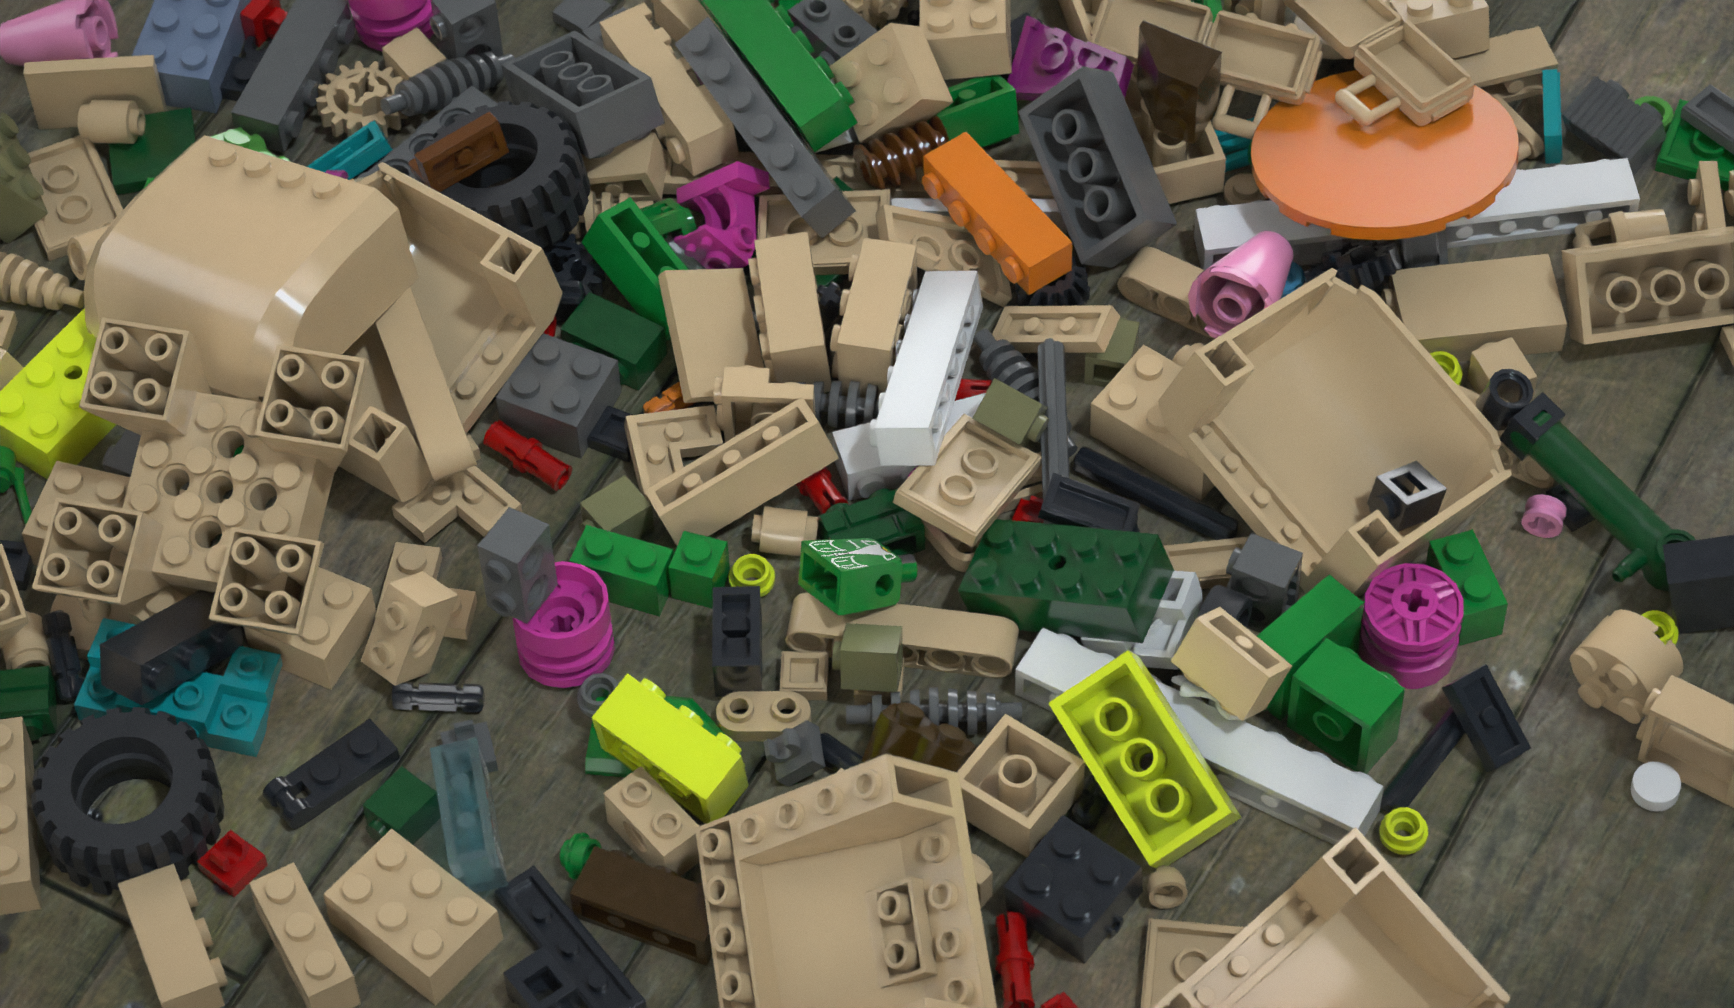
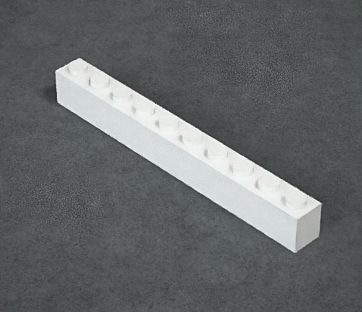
[1194,158,1640,270]

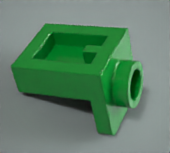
[641,198,696,239]

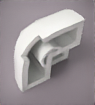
[1081,571,1203,670]

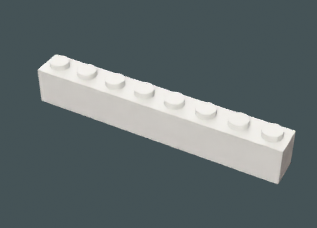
[1015,628,1383,845]

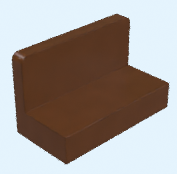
[408,111,509,192]

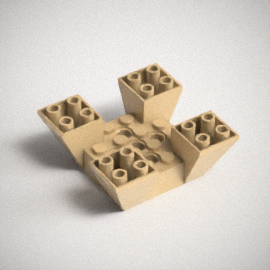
[32,317,369,636]

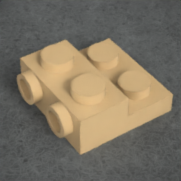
[714,365,816,442]

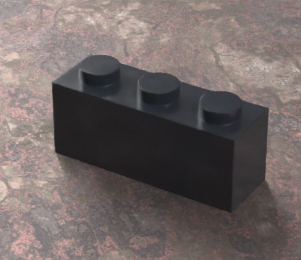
[100,590,243,705]

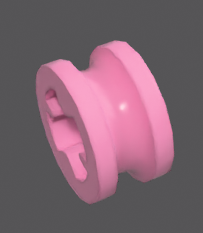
[1522,494,1567,538]

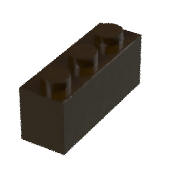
[570,846,712,966]

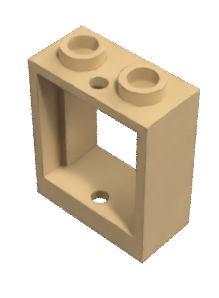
[1636,674,1734,808]

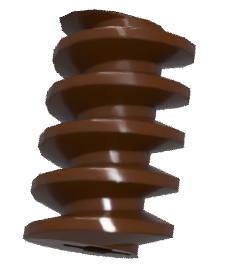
[853,116,949,190]

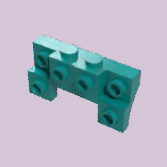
[74,618,283,757]

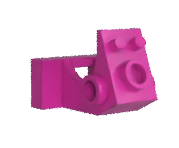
[674,161,770,269]

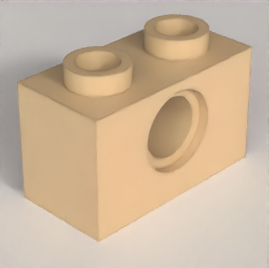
[361,571,458,686]
[603,766,700,877]

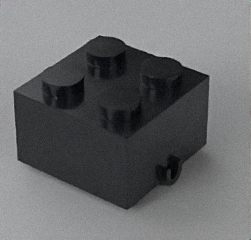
[1003,815,1143,964]

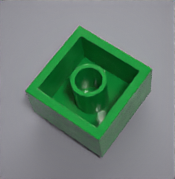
[1287,638,1405,774]

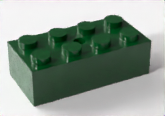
[958,519,1174,644]

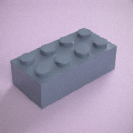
[132,0,251,113]

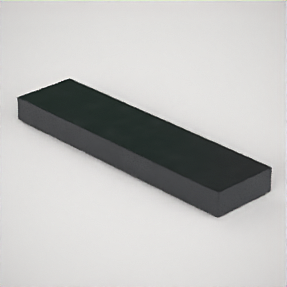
[494,865,647,1008]

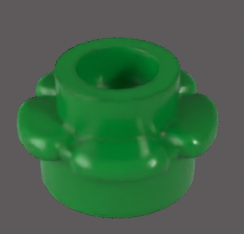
[560,832,602,880]

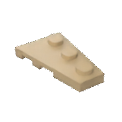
[875,204,1012,307]

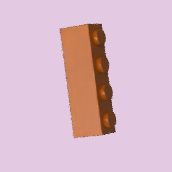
[922,132,1072,295]

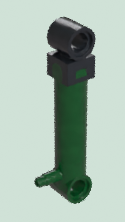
[1476,369,1696,591]

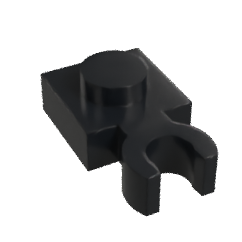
[220,36,273,101]

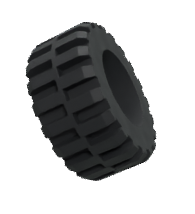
[414,101,590,248]
[31,707,224,895]

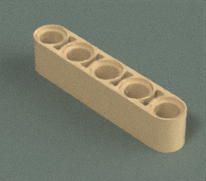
[375,287,477,481]
[785,593,1019,678]

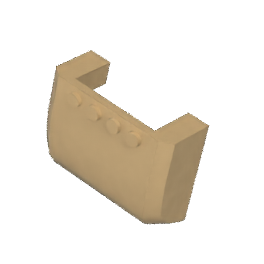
[84,135,419,402]
[261,162,563,503]
[1158,268,1512,598]
[1152,827,1510,1008]

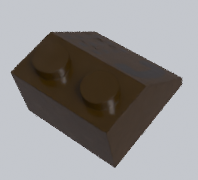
[1137,20,1222,144]

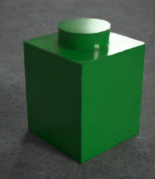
[668,531,730,609]

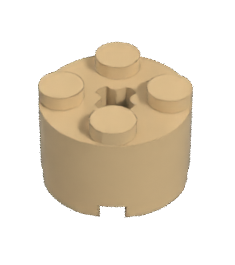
[1570,609,1683,724]

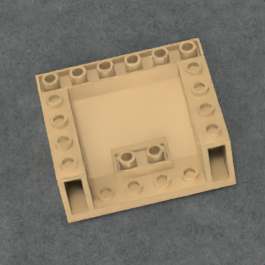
[695,754,997,1008]

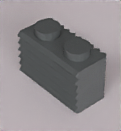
[1562,76,1666,175]

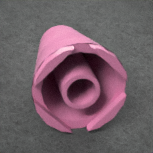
[0,0,118,66]
[1188,231,1293,339]

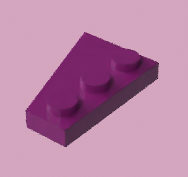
[1007,16,1134,101]

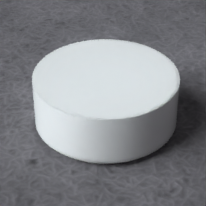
[1631,762,1681,811]

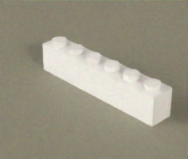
[869,271,983,466]

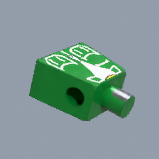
[798,538,918,616]

